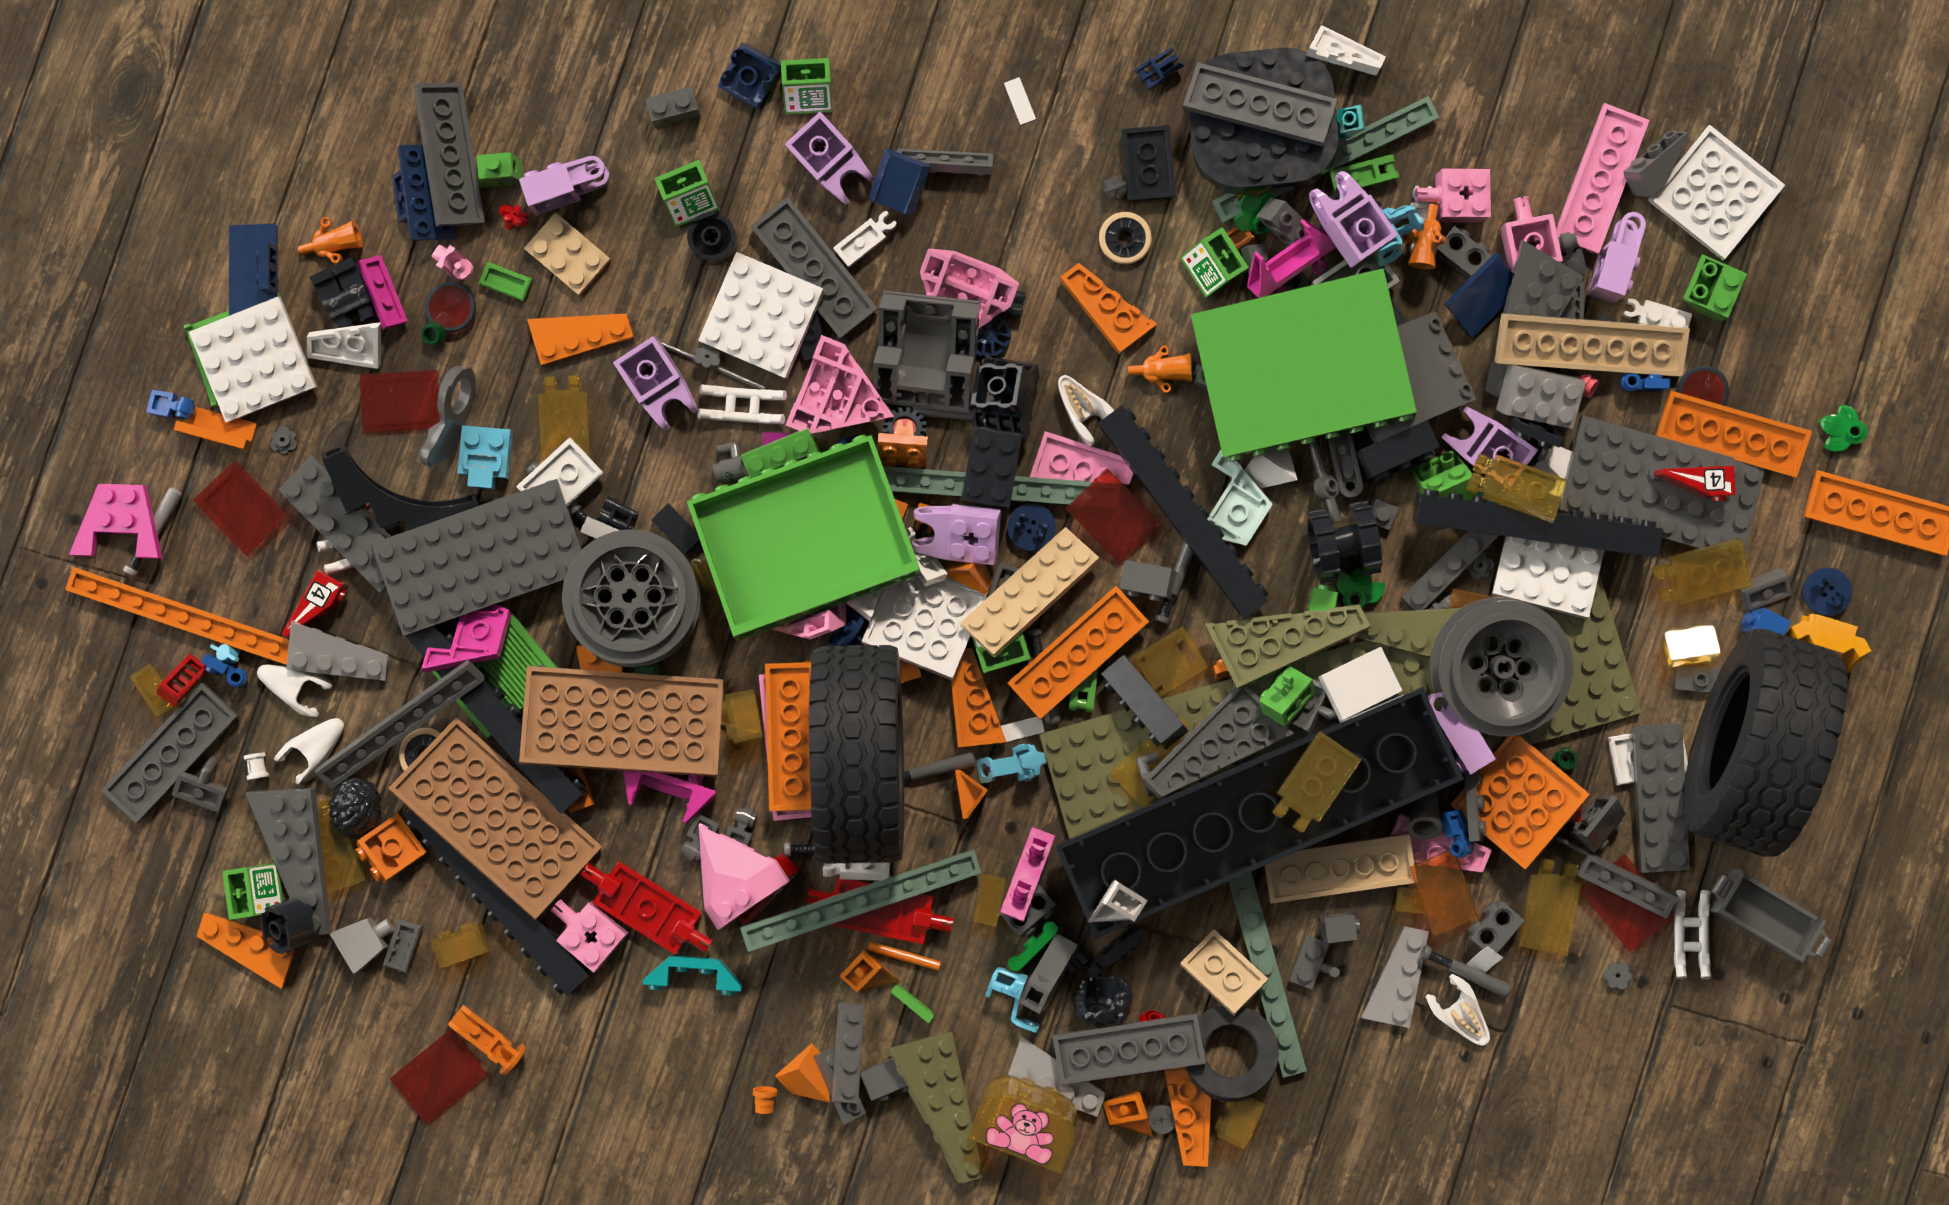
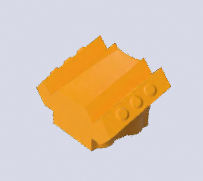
[1785,614,1871,674]

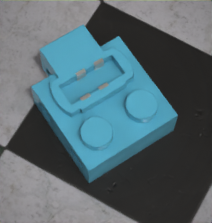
[457,425,514,490]

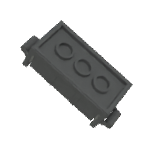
[1710,868,1833,964]

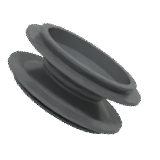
[562,529,701,668]
[1430,597,1573,736]

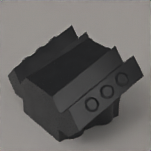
[970,356,1040,439]

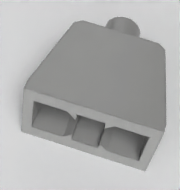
[330,918,394,974]

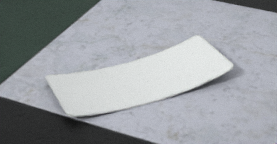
[1466,946,1503,973]

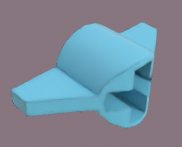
[210,644,240,665]

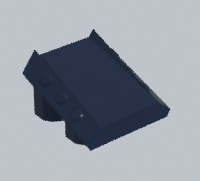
[717,42,781,109]
[869,149,931,215]

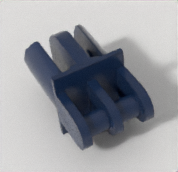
[1134,47,1185,91]

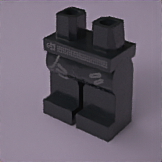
[309,257,375,328]

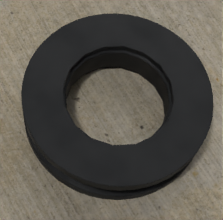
[1186,1005,1279,1102]

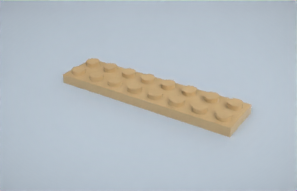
[1495,314,1690,377]

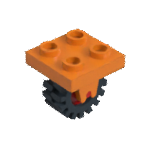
[878,407,928,469]

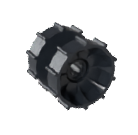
[1306,501,1383,584]

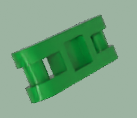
[1008,921,1058,971]

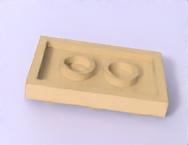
[524,212,611,296]
[1180,929,1268,1016]

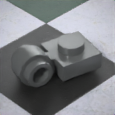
[1558,232,1588,275]
[725,807,757,846]
[680,813,720,862]

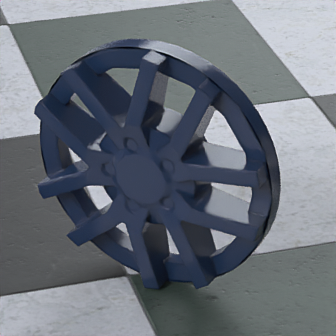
[977,315,1011,357]

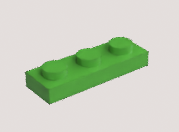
[741,427,818,478]

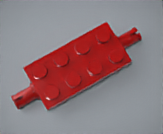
[580,861,713,955]
[807,877,954,944]

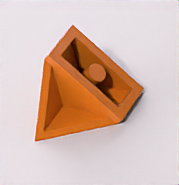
[945,561,993,595]
[955,770,988,819]
[840,948,901,992]
[775,1043,830,1103]
[1103,1090,1153,1137]

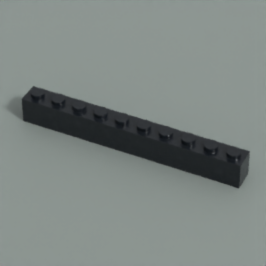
[1098,405,1269,619]
[1412,489,1664,558]
[405,623,588,814]
[404,809,592,996]

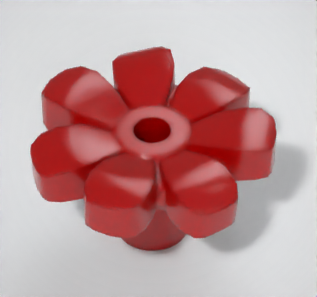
[499,204,529,230]

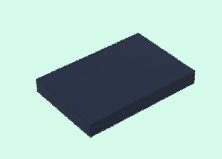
[1444,253,1514,338]

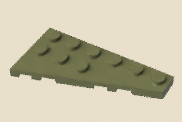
[1205,605,1370,690]
[1355,608,1501,669]
[885,1032,984,1183]

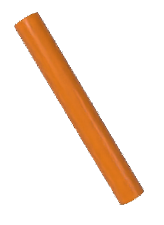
[868,941,941,971]

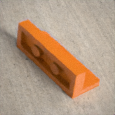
[174,407,257,451]

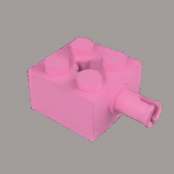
[1414,169,1491,223]
[1500,196,1563,274]
[550,899,629,972]

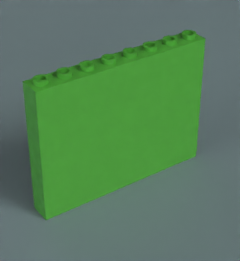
[1191,268,1417,462]
[687,435,922,641]

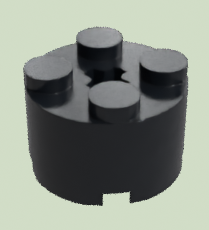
[687,212,738,265]
[260,897,317,954]

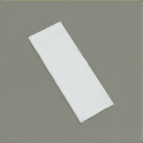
[1004,77,1036,125]
[580,517,619,539]
[1001,717,1045,742]

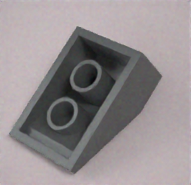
[1567,795,1626,852]

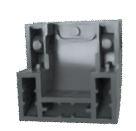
[873,291,980,413]
[1366,312,1476,443]

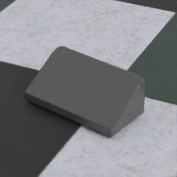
[1737,568,1792,612]

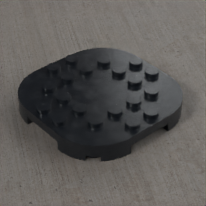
[1189,48,1338,195]

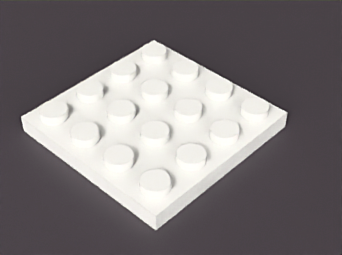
[1648,125,1785,261]
[698,252,825,379]
[189,297,317,422]
[1492,508,1604,620]
[861,576,988,681]

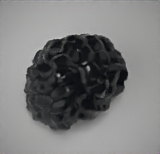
[328,777,381,839]
[1074,974,1132,1028]

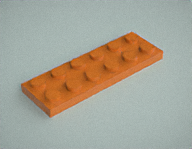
[1655,390,1812,478]
[1803,470,1949,557]
[1007,586,1149,719]
[765,662,811,811]

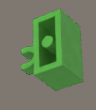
[1259,666,1316,727]

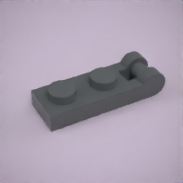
[1465,772,1487,842]

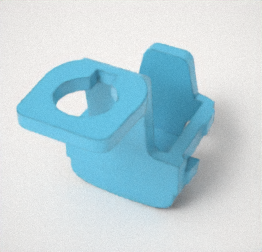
[1377,205,1424,266]
[976,744,1046,783]
[986,967,1040,1033]

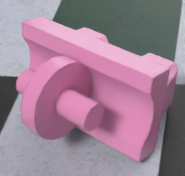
[432,245,474,283]

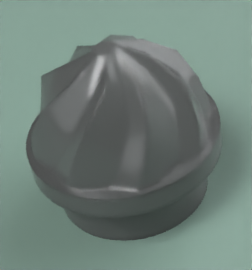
[1103,175,1126,200]

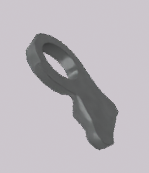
[419,366,476,467]

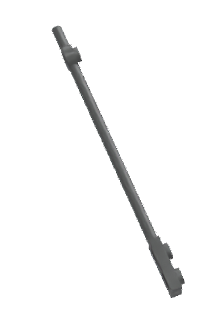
[1241,243,1341,524]

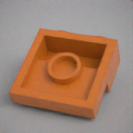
[355,813,427,884]

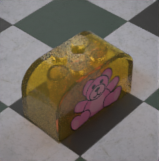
[968,1075,1078,1173]

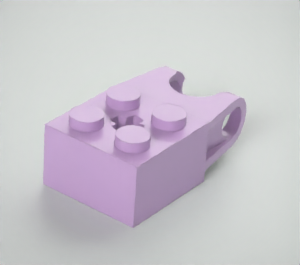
[785,112,874,205]
[519,156,610,216]
[1309,171,1398,268]
[1587,212,1646,304]
[613,336,698,431]
[1441,406,1537,490]
[912,504,1001,565]
[1427,693,1496,775]

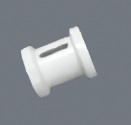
[243,752,269,780]

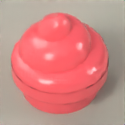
[1575,374,1599,398]

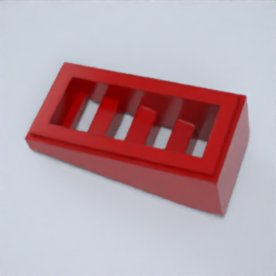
[156,654,207,707]

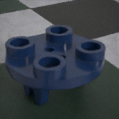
[1007,503,1056,551]
[1801,567,1852,616]
[827,607,867,646]

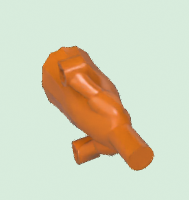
[1401,204,1446,269]
[298,217,363,263]
[1128,346,1192,394]

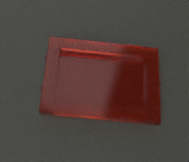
[360,370,440,432]
[193,460,289,556]
[1065,468,1161,563]
[1579,854,1675,952]
[390,1028,488,1124]

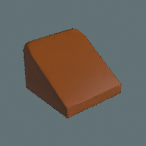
[1227,227,1257,258]

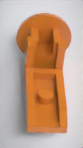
[448,1005,526,1075]

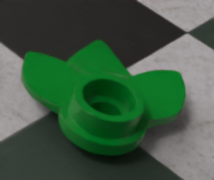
[1234,191,1275,234]
[1819,405,1868,452]
[1336,567,1385,609]

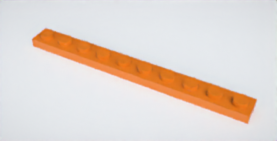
[65,567,289,665]

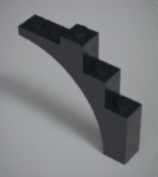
[321,444,479,530]

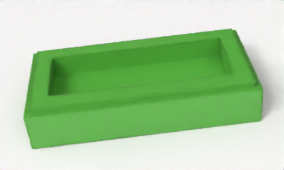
[478,262,533,302]
[891,984,934,1023]

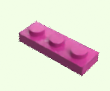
[357,255,408,330]

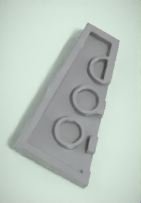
[286,620,389,681]
[1361,926,1429,1028]
[1005,1036,1106,1117]

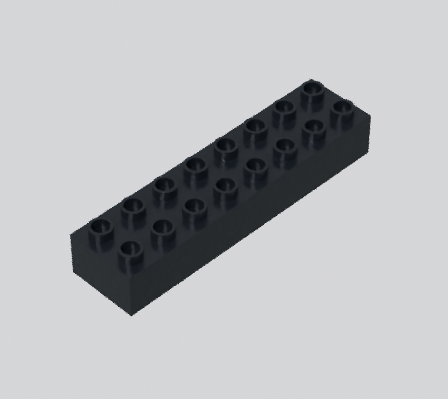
[1054,687,1463,939]

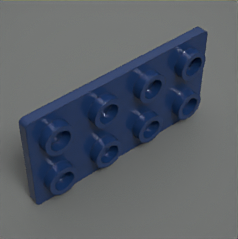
[392,145,457,241]
[229,223,278,316]

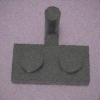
[1289,680,1339,733]
[172,756,228,812]
[1288,935,1340,989]

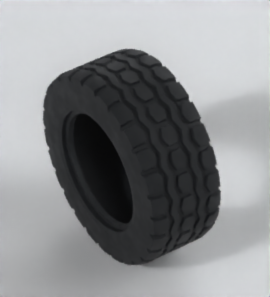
[1683,629,1848,857]
[809,645,904,864]

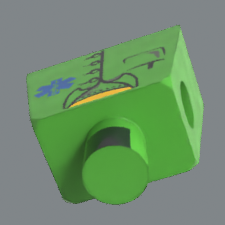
[477,152,524,188]

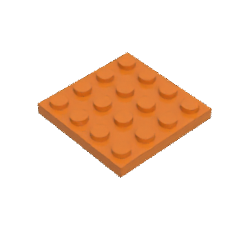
[1450,735,1591,870]

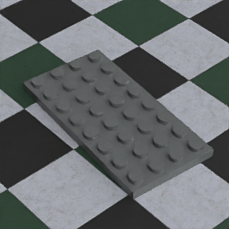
[1557,415,1765,561]
[371,479,582,636]

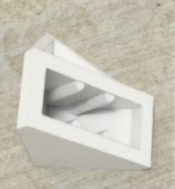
[1244,447,1297,489]
[1088,880,1148,922]

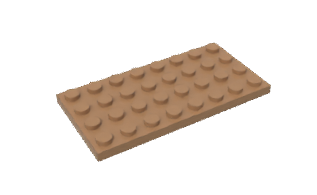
[519,666,724,777]
[388,717,602,920]

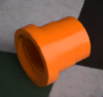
[753,1086,777,1114]

